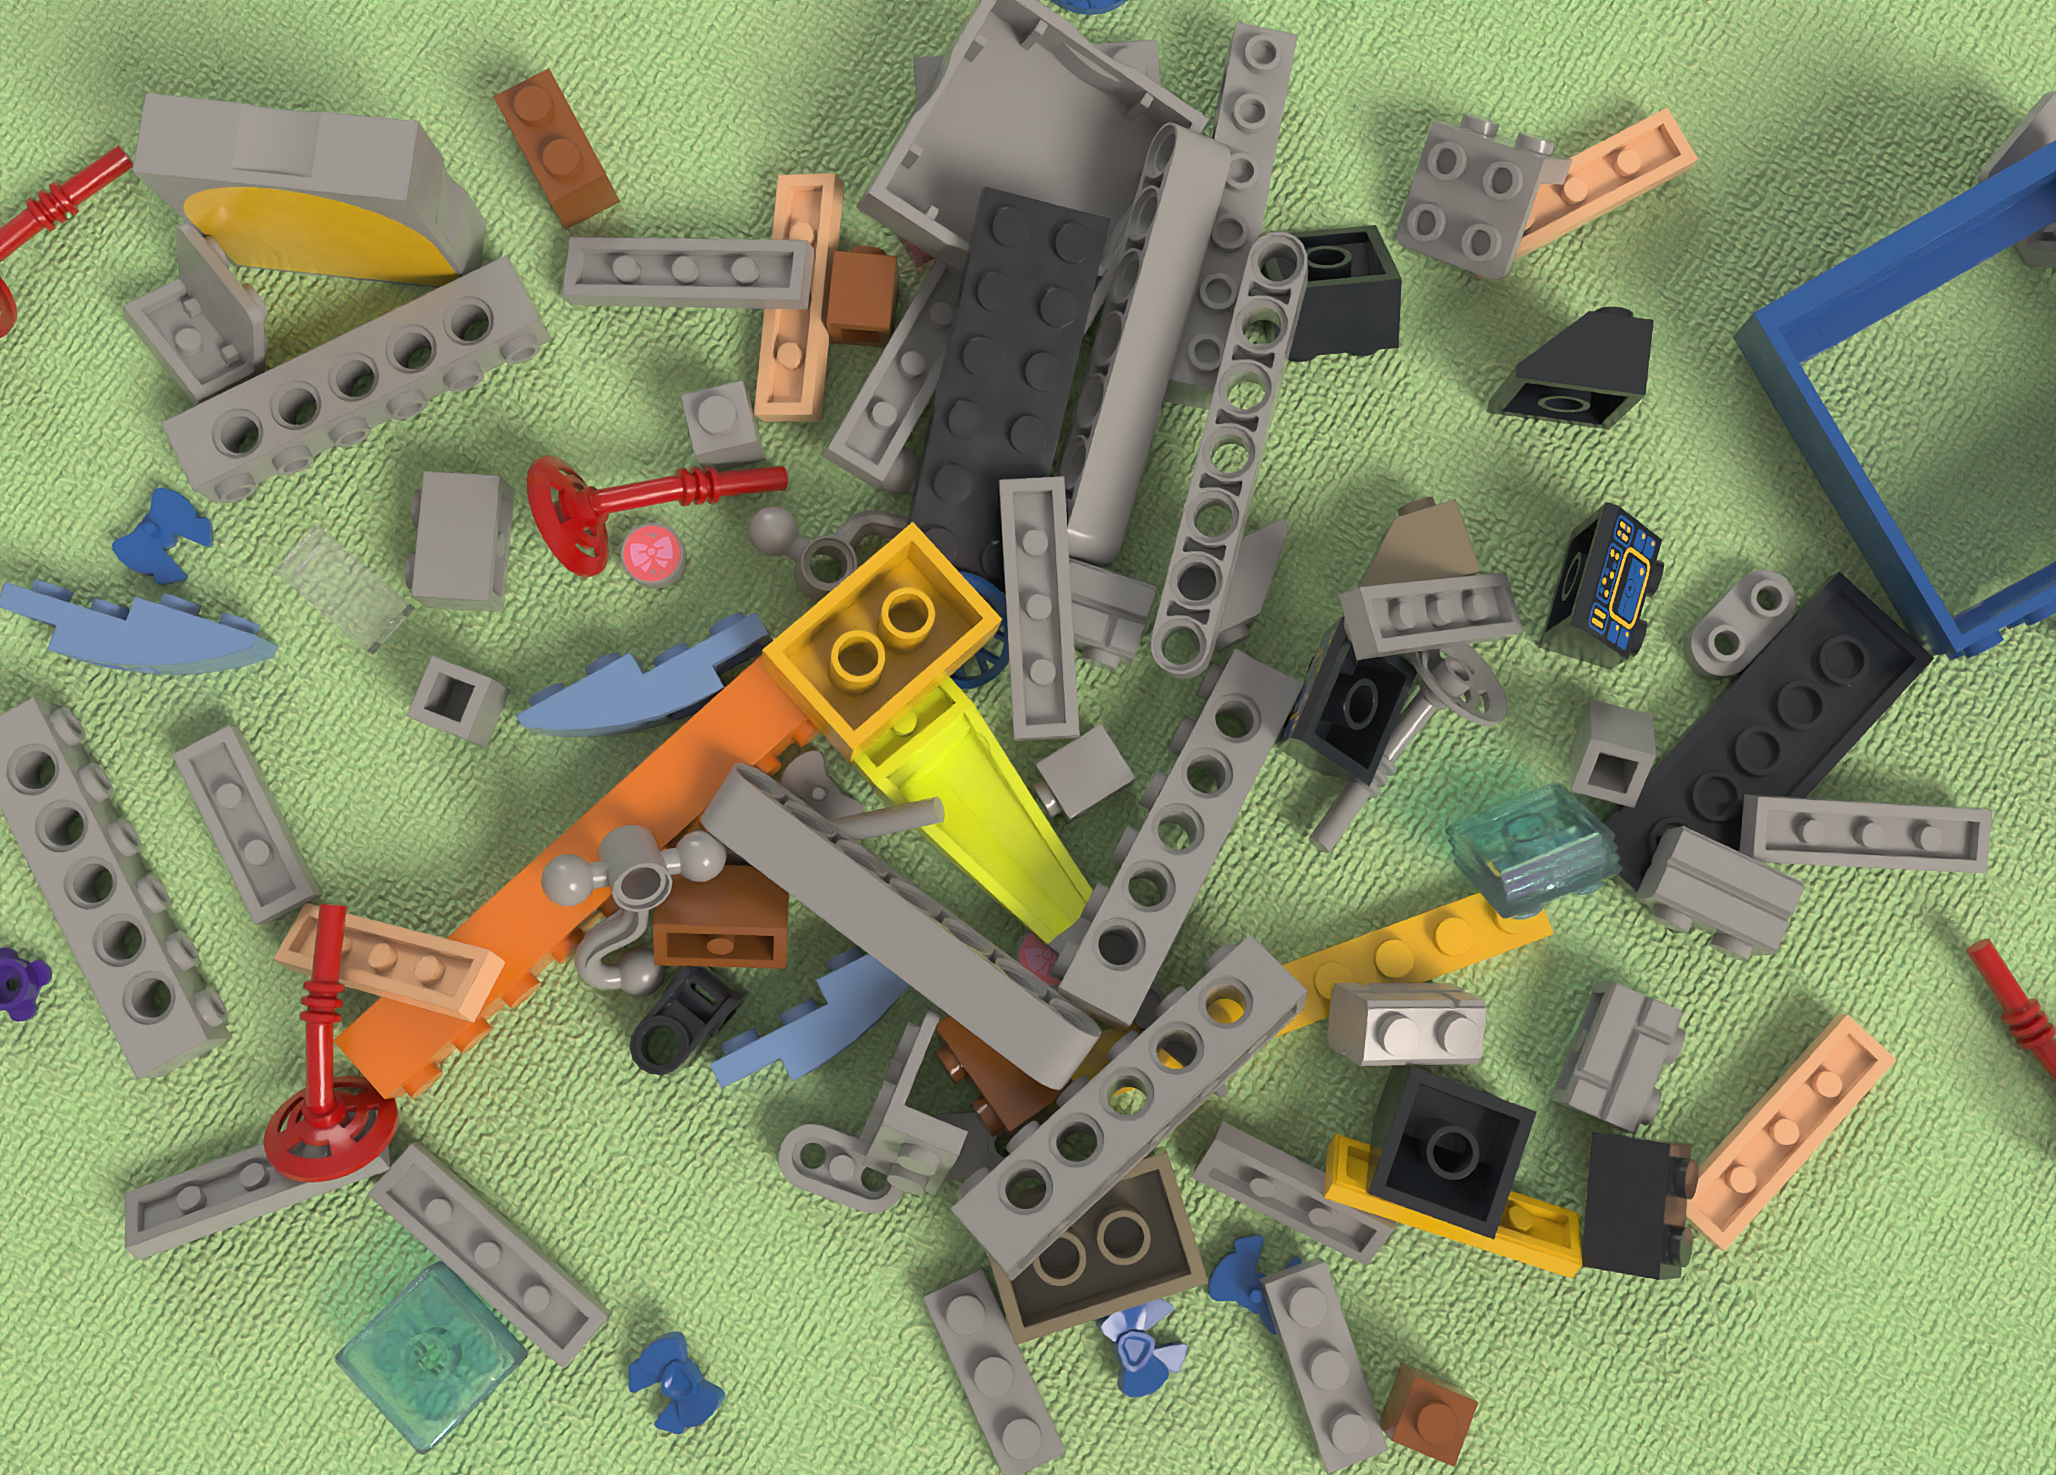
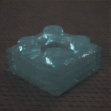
[1445,781,1623,920]
[335,1261,528,1455]

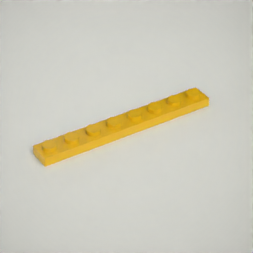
[1071,874,1554,1098]

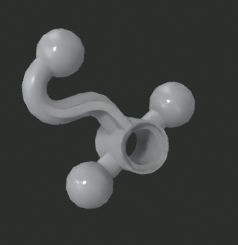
[748,446,920,601]
[541,825,727,997]

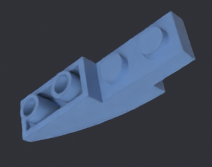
[0,579,278,675]
[516,612,773,738]
[710,946,910,1088]

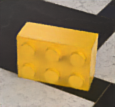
[762,522,1002,764]

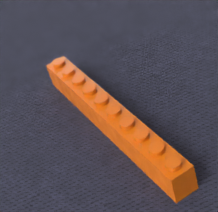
[333,655,821,1099]

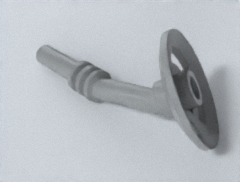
[1308,644,1508,853]

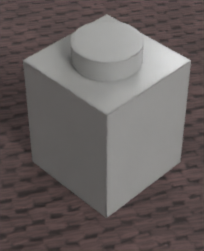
[681,380,766,471]
[406,656,511,748]
[1570,699,1656,808]
[1031,724,1136,824]

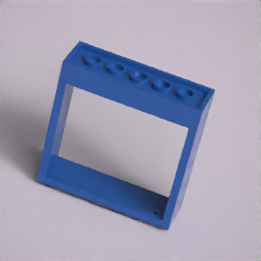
[1733,140,2056,661]

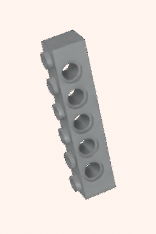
[1163,22,1298,410]
[161,255,553,504]
[1050,648,1304,1034]
[0,697,232,1079]
[951,934,1307,1281]

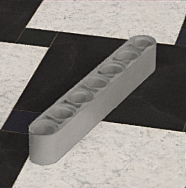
[1056,122,1231,568]
[1150,232,1308,679]
[700,763,1101,1090]

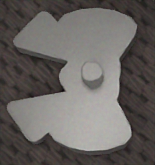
[778,750,865,820]

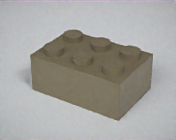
[987,1146,1209,1345]

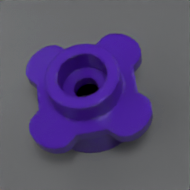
[0,947,52,1022]

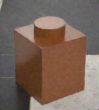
[826,246,900,348]
[1379,1363,1479,1467]

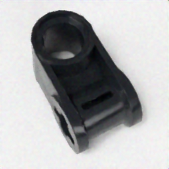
[630,966,750,1075]

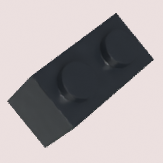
[1582,1133,1698,1280]

